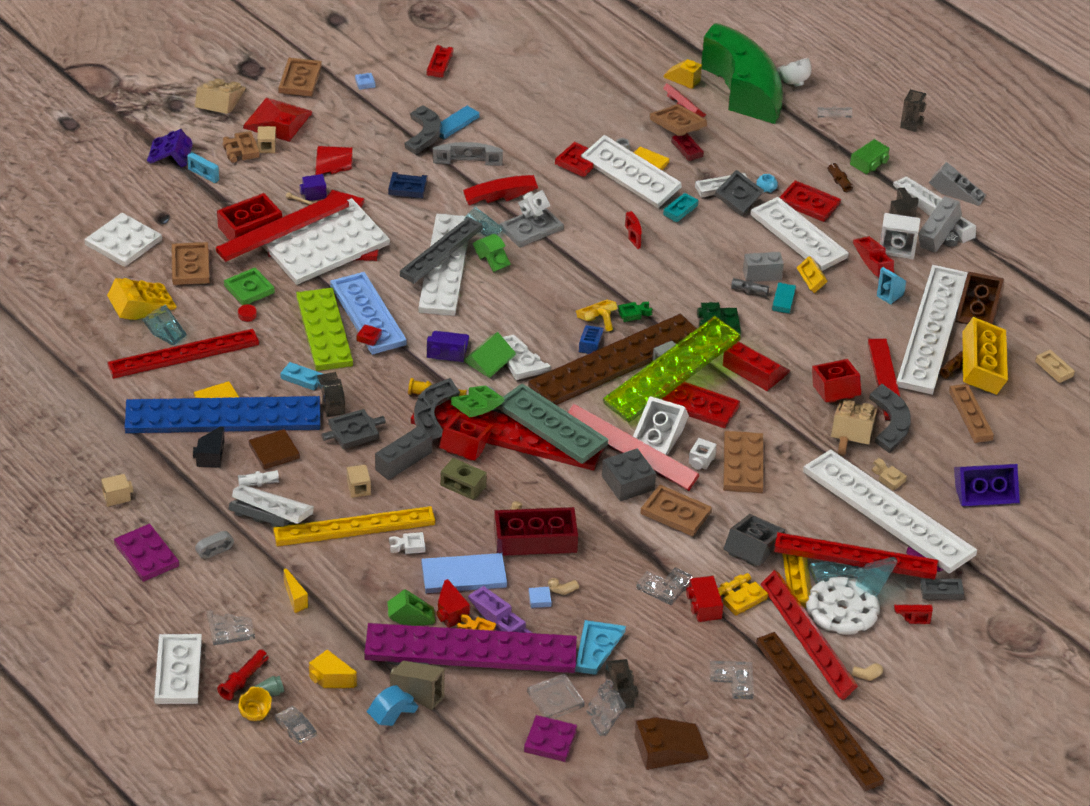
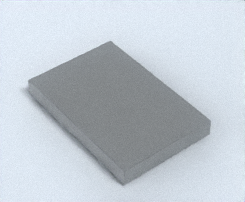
[499,208,564,248]

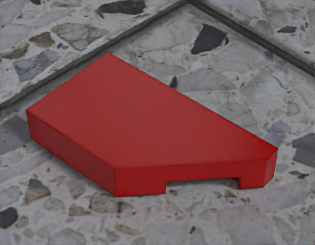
[894,605,933,624]

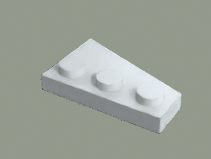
[503,335,551,380]

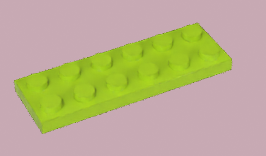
[296,288,353,371]

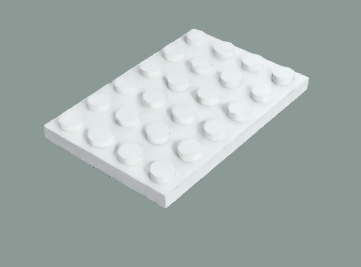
[263,198,390,285]

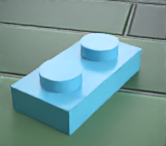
[187,152,219,183]
[280,362,323,391]

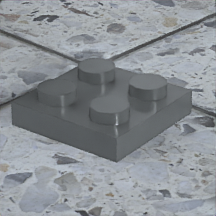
[714,170,764,216]

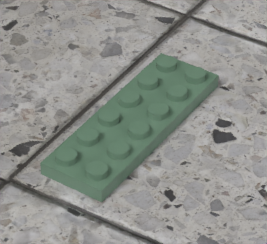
[496,383,608,464]

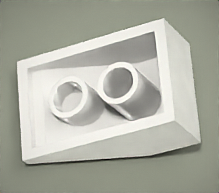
[633,396,689,455]

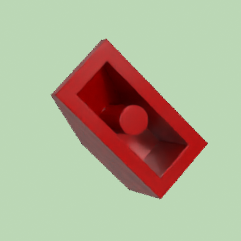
[436,579,470,628]

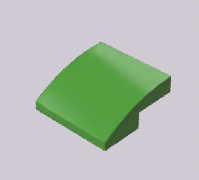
[451,385,504,417]

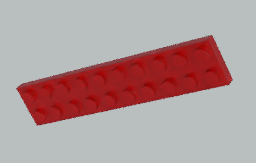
[411,400,605,471]

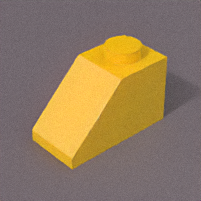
[663,59,702,89]
[309,649,357,688]

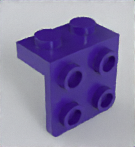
[147,129,193,167]
[427,331,469,362]

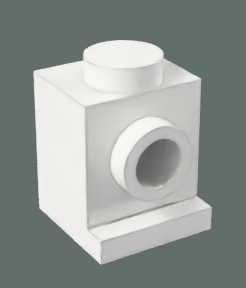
[689,438,717,470]

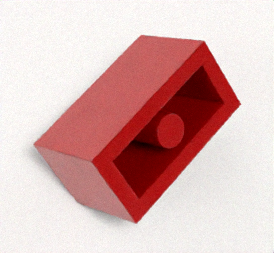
[686,576,723,622]

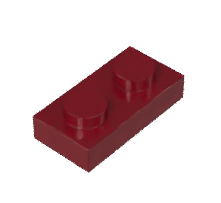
[671,133,704,161]

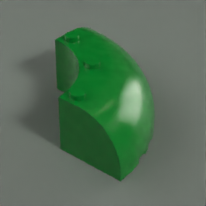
[701,23,783,124]

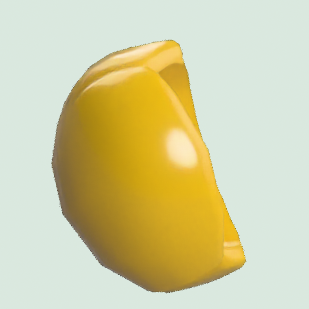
[238,687,272,721]

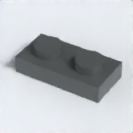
[920,579,964,599]

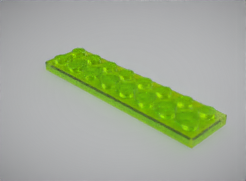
[603,316,741,423]

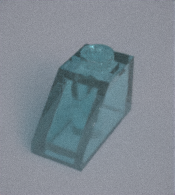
[142,304,187,346]
[854,557,897,597]

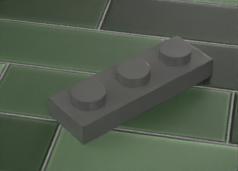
[228,499,291,527]

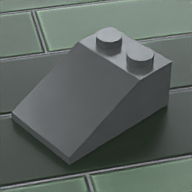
[723,514,786,566]

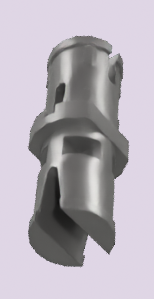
[731,278,769,297]

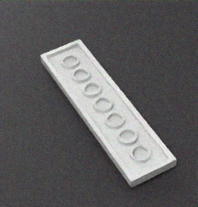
[418,214,472,316]

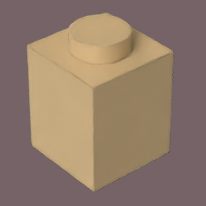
[257,126,276,153]
[347,465,371,498]
[101,474,133,507]

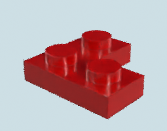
[555,142,594,177]

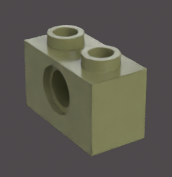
[440,458,487,500]

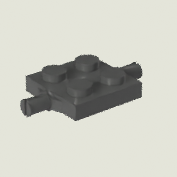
[321,409,386,449]

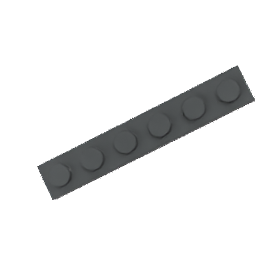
[400,217,482,284]

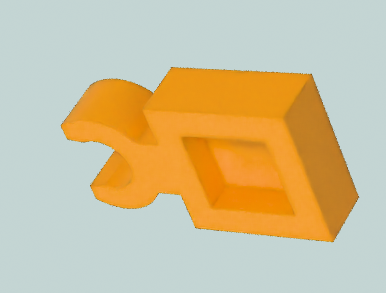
[457,614,496,631]

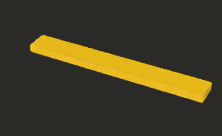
[273,506,435,547]

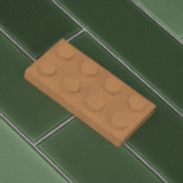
[723,431,763,493]

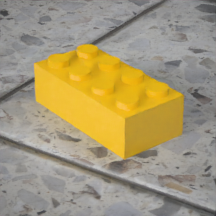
[962,317,1008,395]

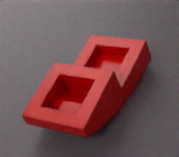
[625,211,642,249]

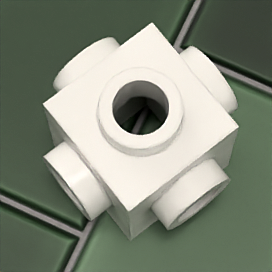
[518,190,551,218]

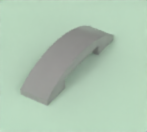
[433,142,503,166]

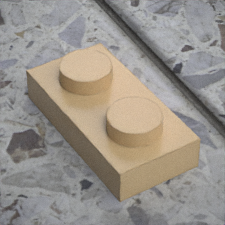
[1035,350,1075,383]

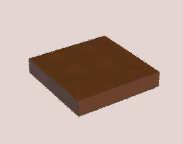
[249,429,300,470]

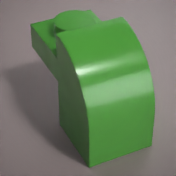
[472,234,511,272]

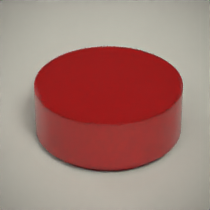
[238,304,257,322]

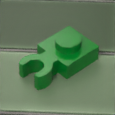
[618,301,653,322]

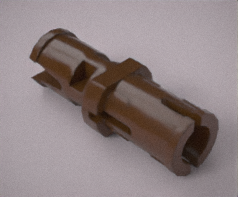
[827,163,853,193]
[939,351,963,378]

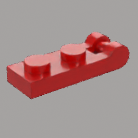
[427,45,454,78]

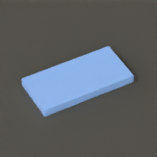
[421,553,507,593]

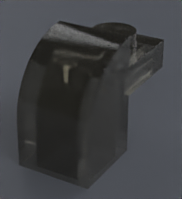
[889,187,919,218]
[317,372,345,417]

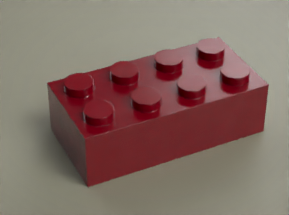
[494,507,578,556]

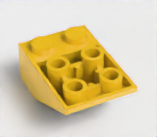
[107,278,177,320]

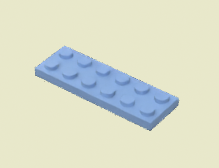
[330,272,407,355]

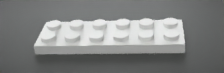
[581,135,682,208]
[751,197,849,271]

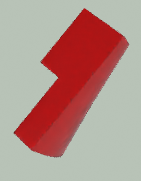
[315,146,353,175]

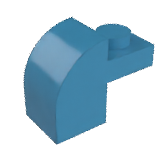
[367,685,419,726]

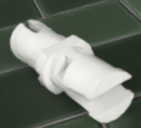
[238,470,279,487]

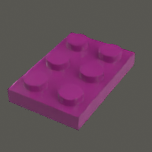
[114,523,179,582]

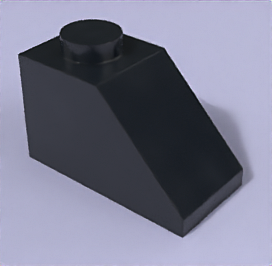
[193,426,225,468]

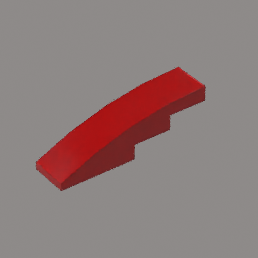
[463,175,538,205]

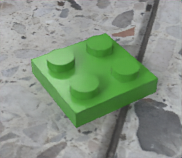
[224,267,275,305]

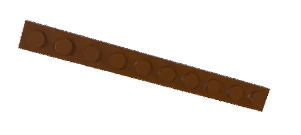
[756,632,884,791]

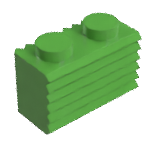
[850,139,890,175]

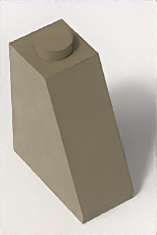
[390,661,445,710]

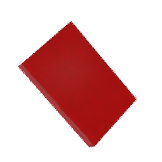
[779,180,841,222]

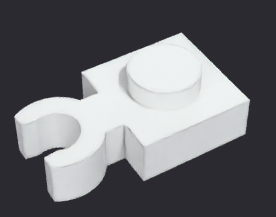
[389,532,425,554]

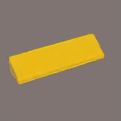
[782,553,812,608]

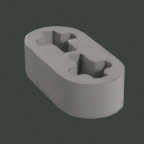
[195,531,234,559]

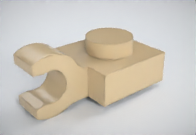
[872,458,907,491]

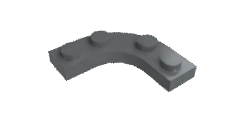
[404,105,442,155]
[414,378,460,444]
[869,384,911,453]

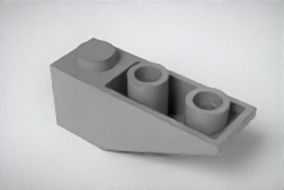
[929,162,986,206]

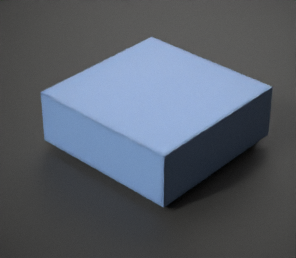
[355,73,375,90]
[528,587,551,608]

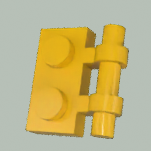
[718,573,768,616]

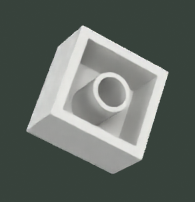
[880,213,920,259]

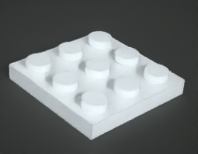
[84,213,162,267]

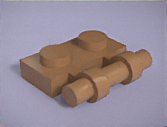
[222,131,260,163]

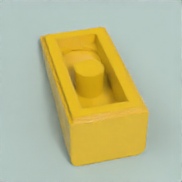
[283,568,308,613]

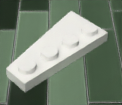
[232,485,314,524]

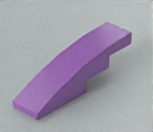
[468,586,532,633]

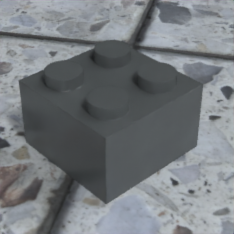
[602,448,656,502]

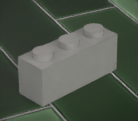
[918,196,962,253]

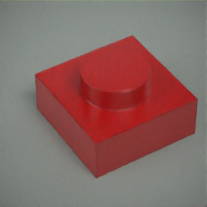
[357,324,382,346]

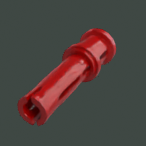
[217,649,269,700]

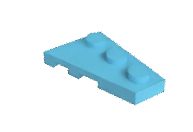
[575,620,626,675]

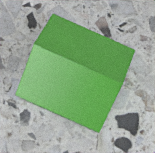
[464,332,516,378]

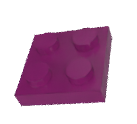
[524,715,577,762]

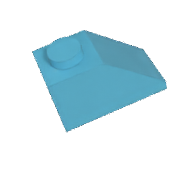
[877,267,906,305]

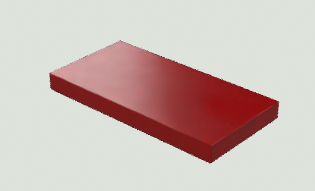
[657,377,740,429]

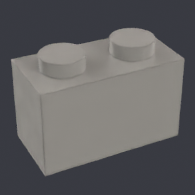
[743,252,784,282]

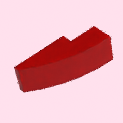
[853,236,894,278]

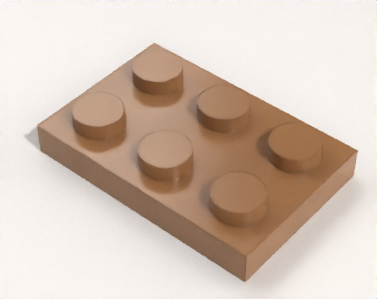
[278,58,322,97]
[650,104,707,136]
[172,242,210,285]
[640,485,712,537]

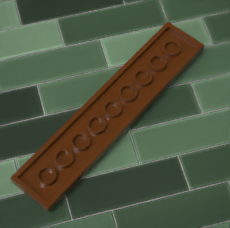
[528,313,703,405]

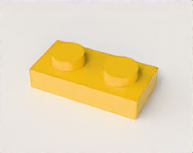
[796,256,828,293]

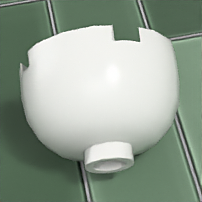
[777,58,812,87]

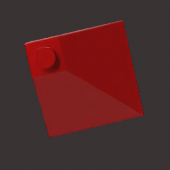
[243,97,312,142]

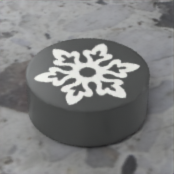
[942,231,959,247]

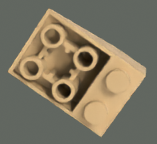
[195,78,246,114]
[831,400,878,444]

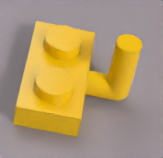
[576,299,617,331]

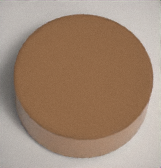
[838,436,848,456]

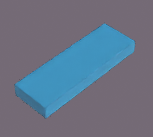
[439,105,480,139]

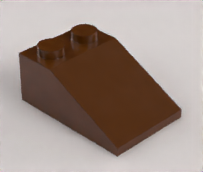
[955,271,1004,324]
[634,717,709,770]

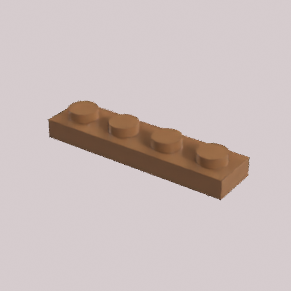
[949,384,994,443]

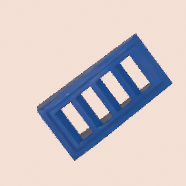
[579,325,604,354]

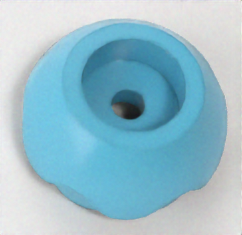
[756,174,778,193]

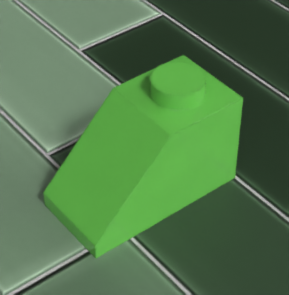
[387,589,435,626]

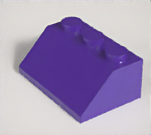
[954,464,1020,506]

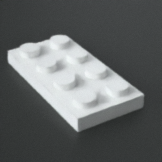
[154,634,202,704]

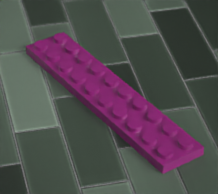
[364,623,577,673]

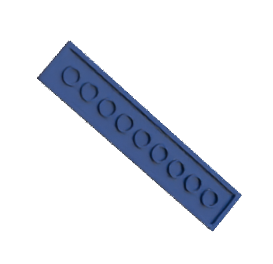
[125,396,320,433]

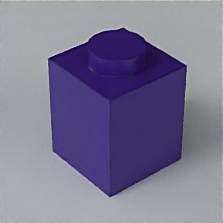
[299,174,327,201]

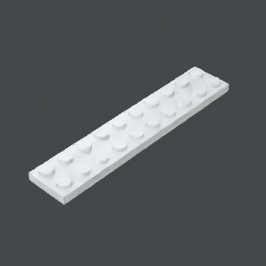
[896,265,968,395]
[803,450,977,574]

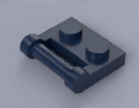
[388,172,428,198]

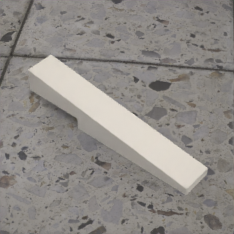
[893,177,976,244]

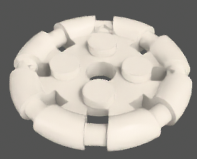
[806,577,880,635]

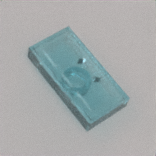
[464,206,503,237]

